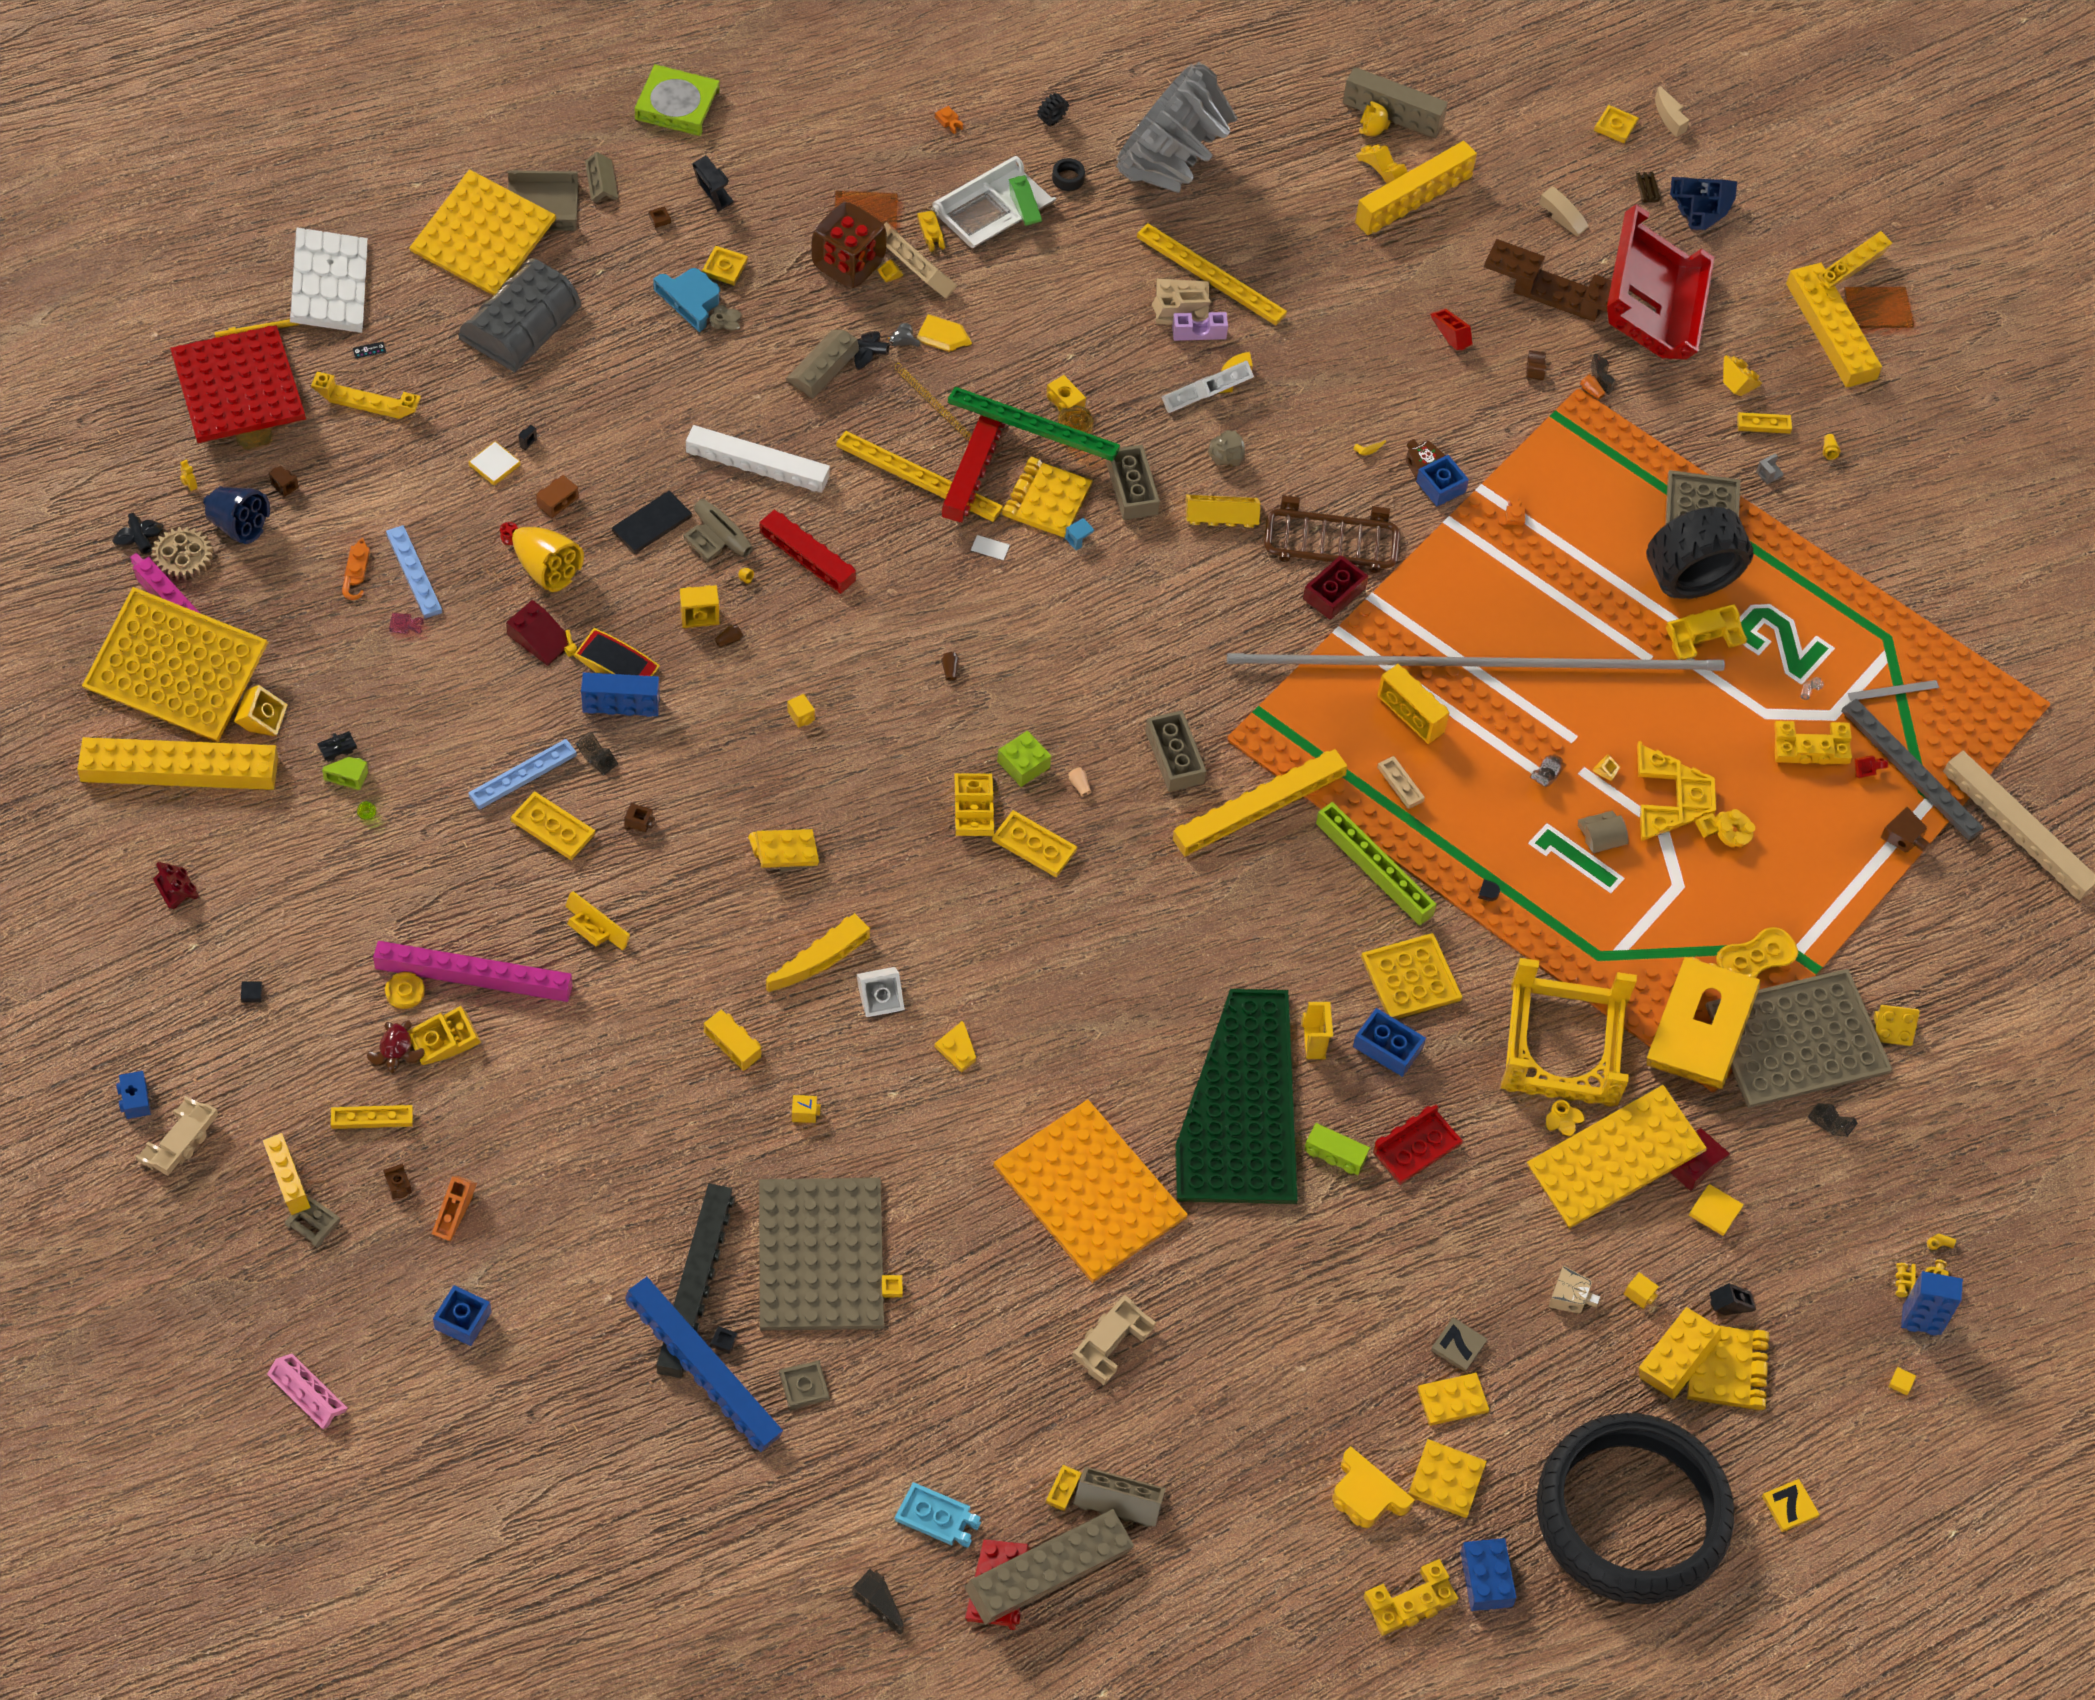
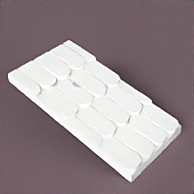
[290,228,367,333]

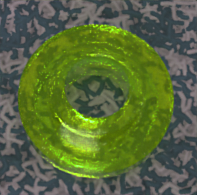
[357,801,376,820]

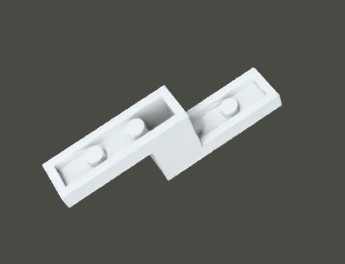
[1161,361,1254,413]

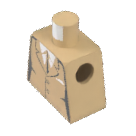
[1548,1266,1600,1314]

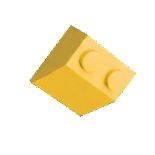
[234,685,288,736]

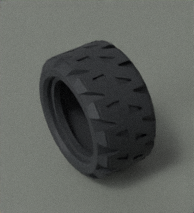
[1646,507,1754,599]

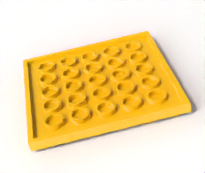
[409,169,556,295]

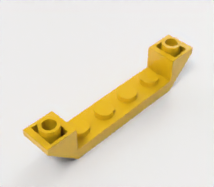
[311,372,421,419]

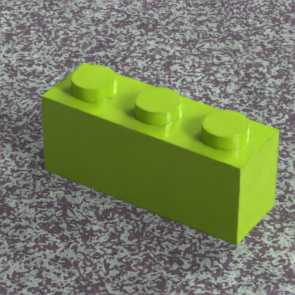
[1304,1123,1370,1175]

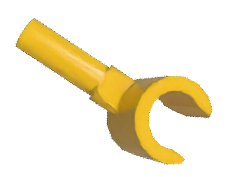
[564,629,577,657]

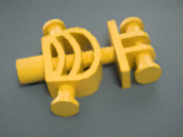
[1895,1260,1949,1297]

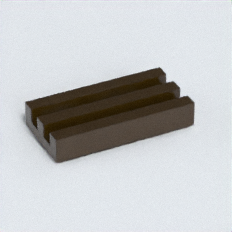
[1636,172,1660,203]

